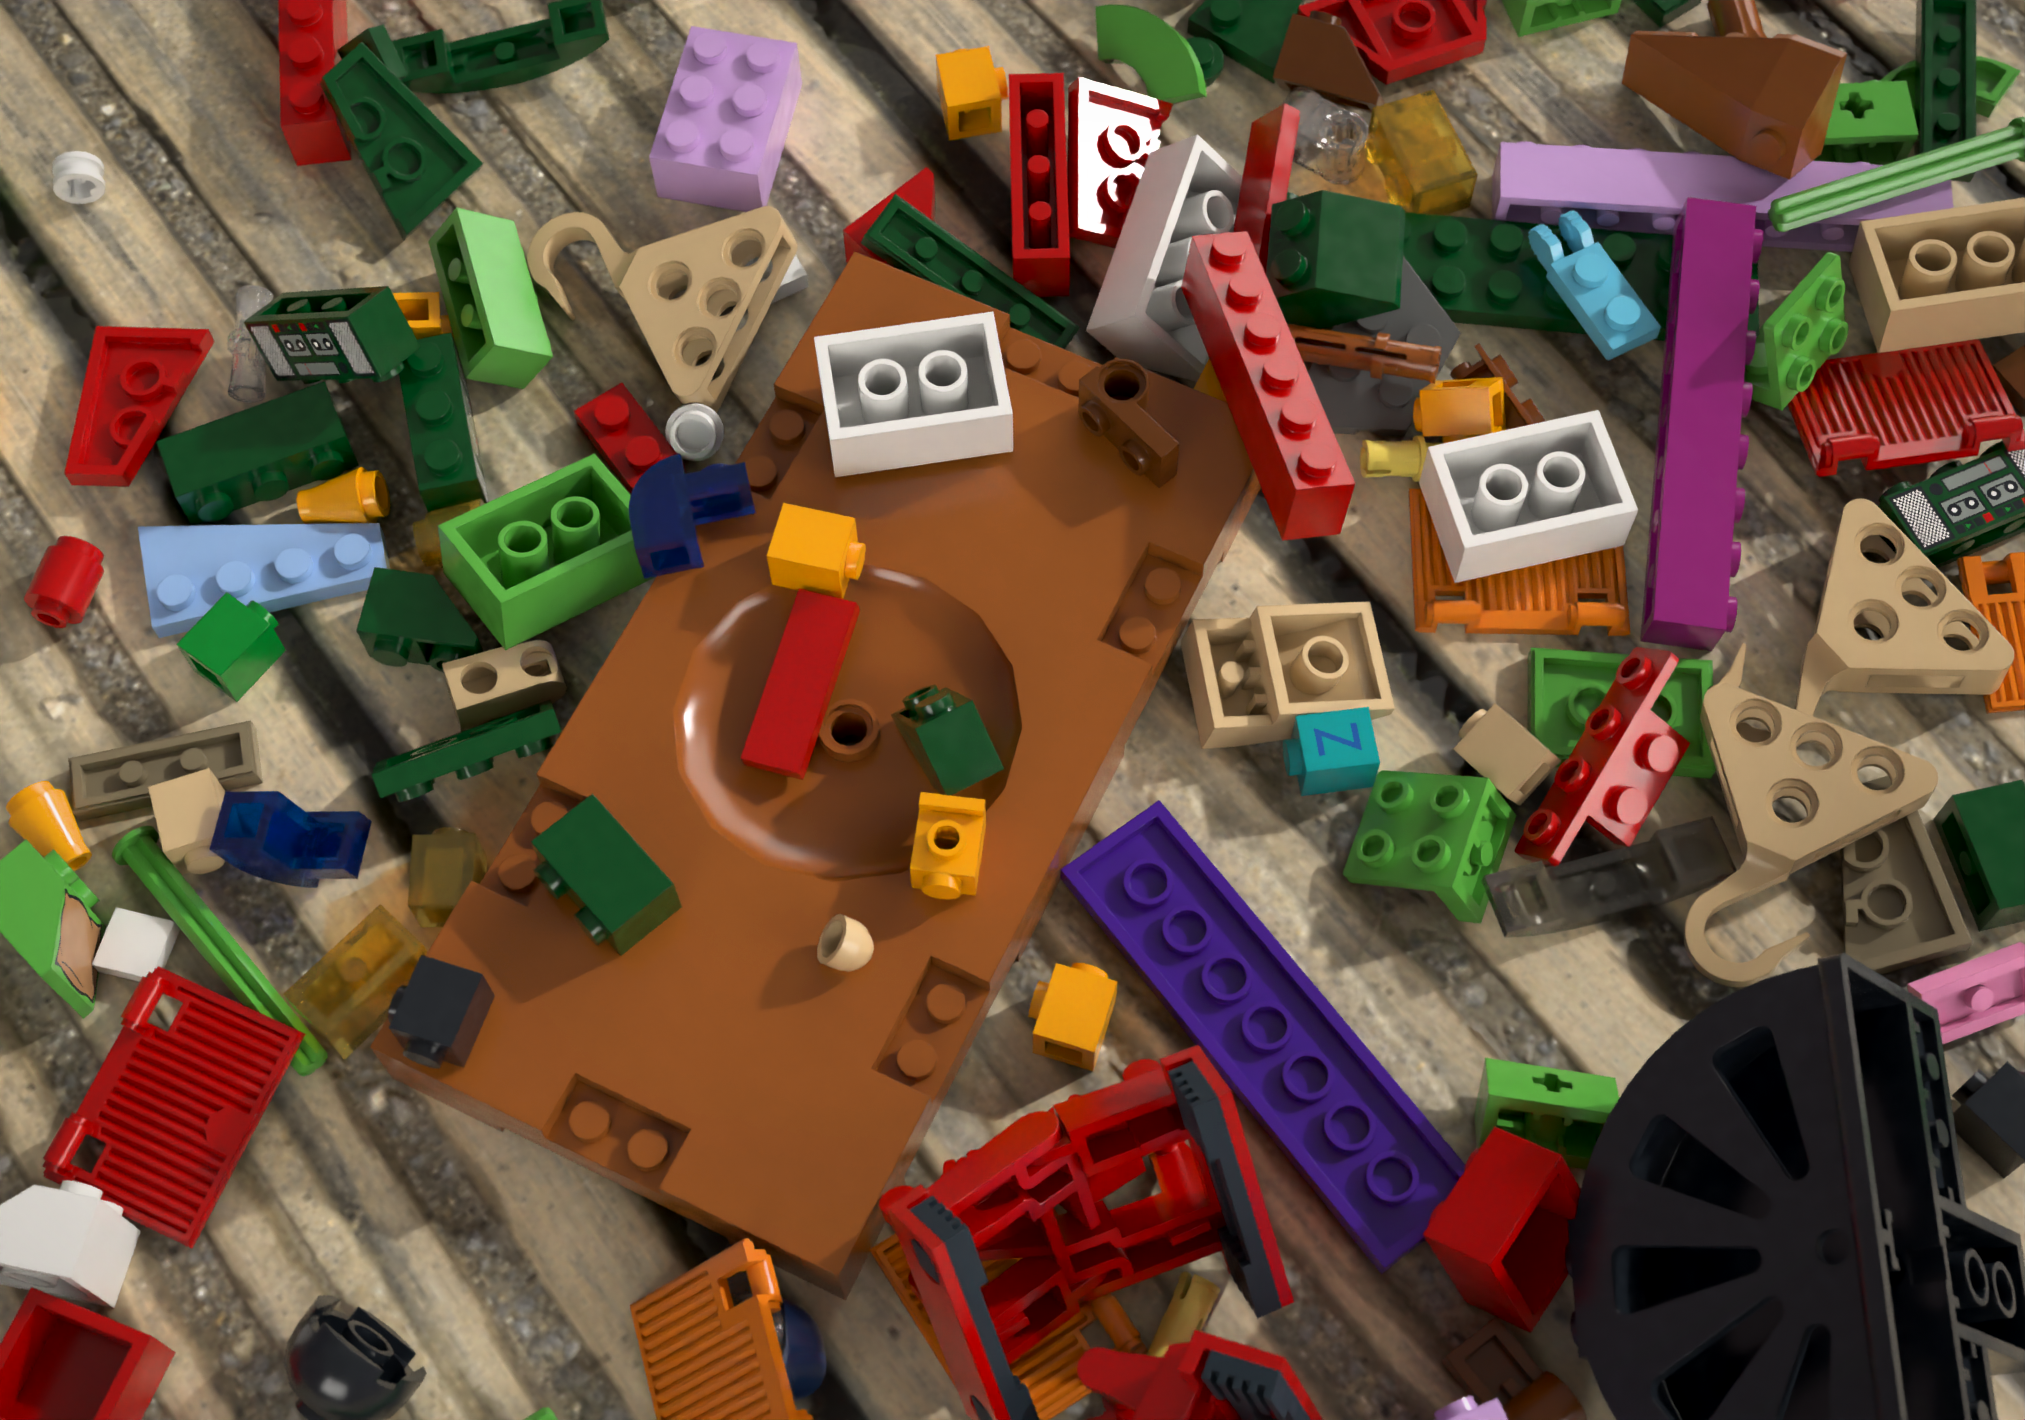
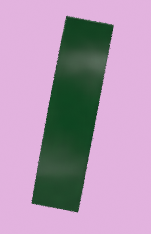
[392,0,610,94]

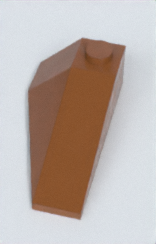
[1622,31,1847,180]

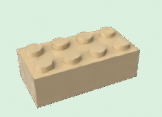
[1849,198,2025,353]

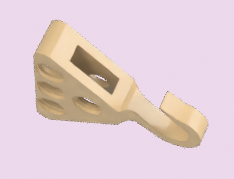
[527,206,797,413]
[1719,499,2014,742]
[1684,683,1938,987]

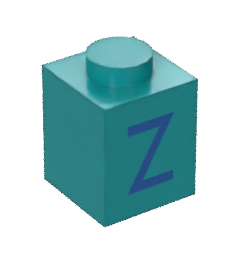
[1283,707,1380,796]

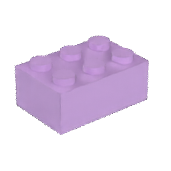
[649,26,802,212]

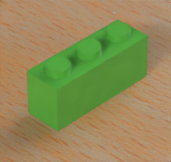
[428,207,553,389]

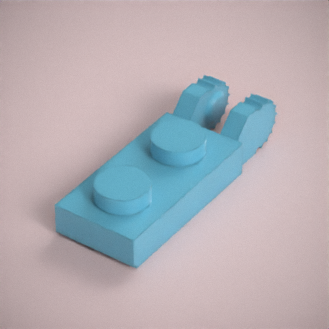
[1528,210,1661,361]

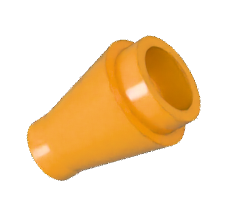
[297,467,390,524]
[6,781,92,871]

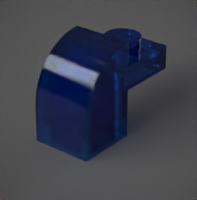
[629,453,756,579]
[209,791,372,888]

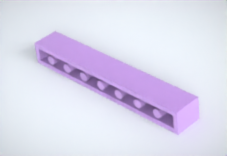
[1492,141,1953,252]

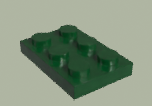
[371,699,562,802]

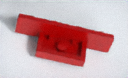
[1514,647,1691,867]

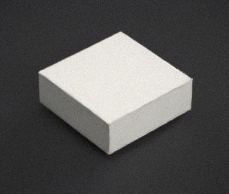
[92,907,180,982]

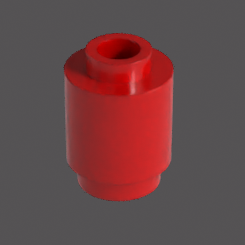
[24,536,104,628]

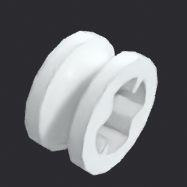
[52,151,105,204]

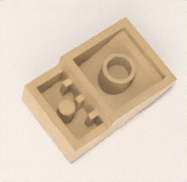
[1181,602,1395,749]

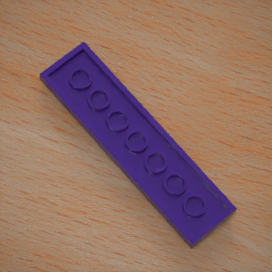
[1060,800,1465,1274]

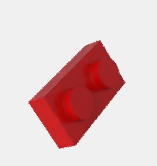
[574,382,686,503]

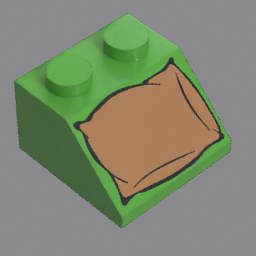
[0,840,106,1019]

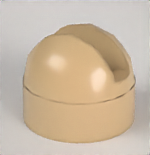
[817,914,874,972]

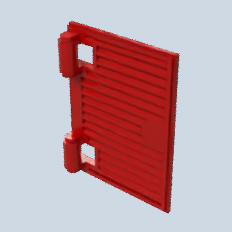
[1787,339,2025,477]
[42,966,306,1249]

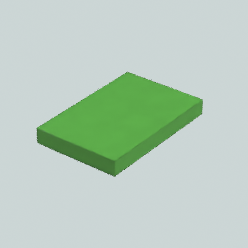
[1527,647,1716,779]

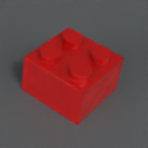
[1422,1126,1581,1333]
[0,1287,176,1420]

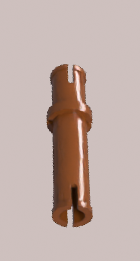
[1287,323,1442,384]

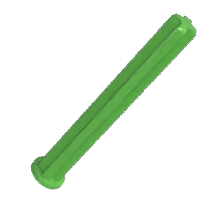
[1767,117,2025,232]
[112,826,328,1077]

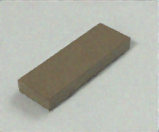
[68,720,263,821]

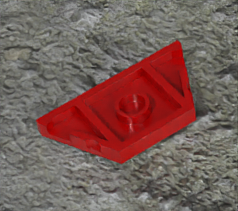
[1297,0,1487,85]

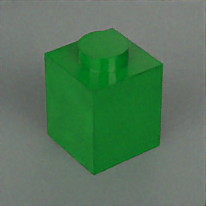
[176,592,286,702]

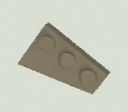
[1840,776,1973,975]

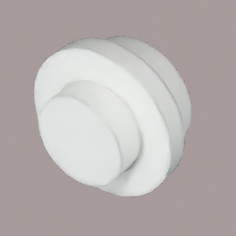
[665,403,724,461]

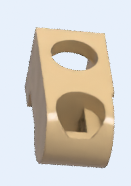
[442,640,567,731]

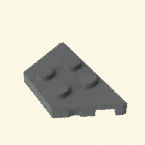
[1308,256,1461,436]

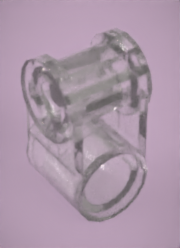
[1279,87,1368,185]

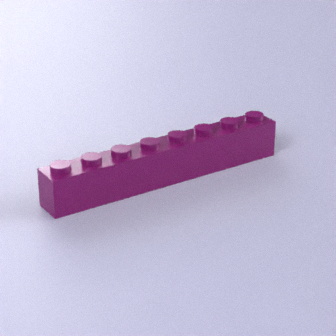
[1640,197,1763,651]

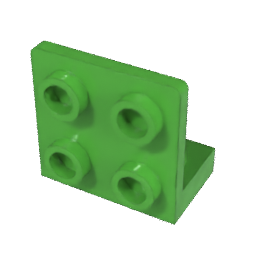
[1744,252,1849,411]
[1343,770,1516,924]

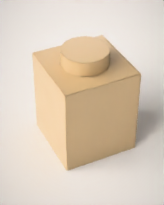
[1453,703,1561,806]
[148,768,242,875]

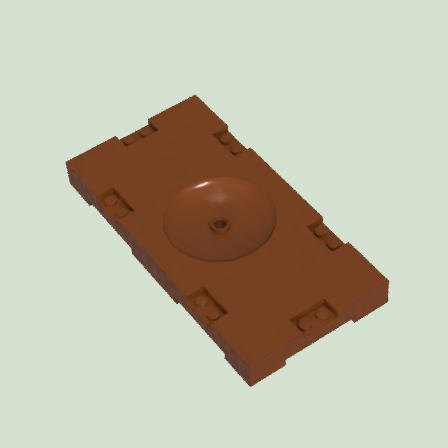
[370,252,1261,1300]

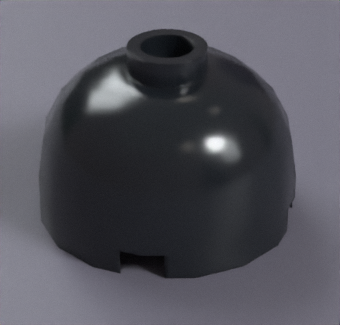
[284,1295,427,1420]

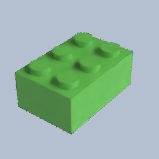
[438,454,660,650]

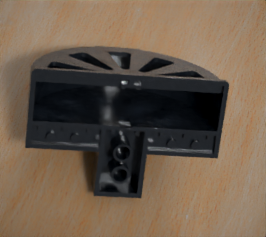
[1565,953,2025,1420]

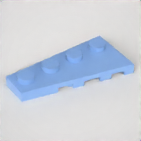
[138,523,390,638]

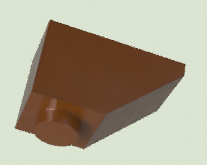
[1273,11,1387,117]

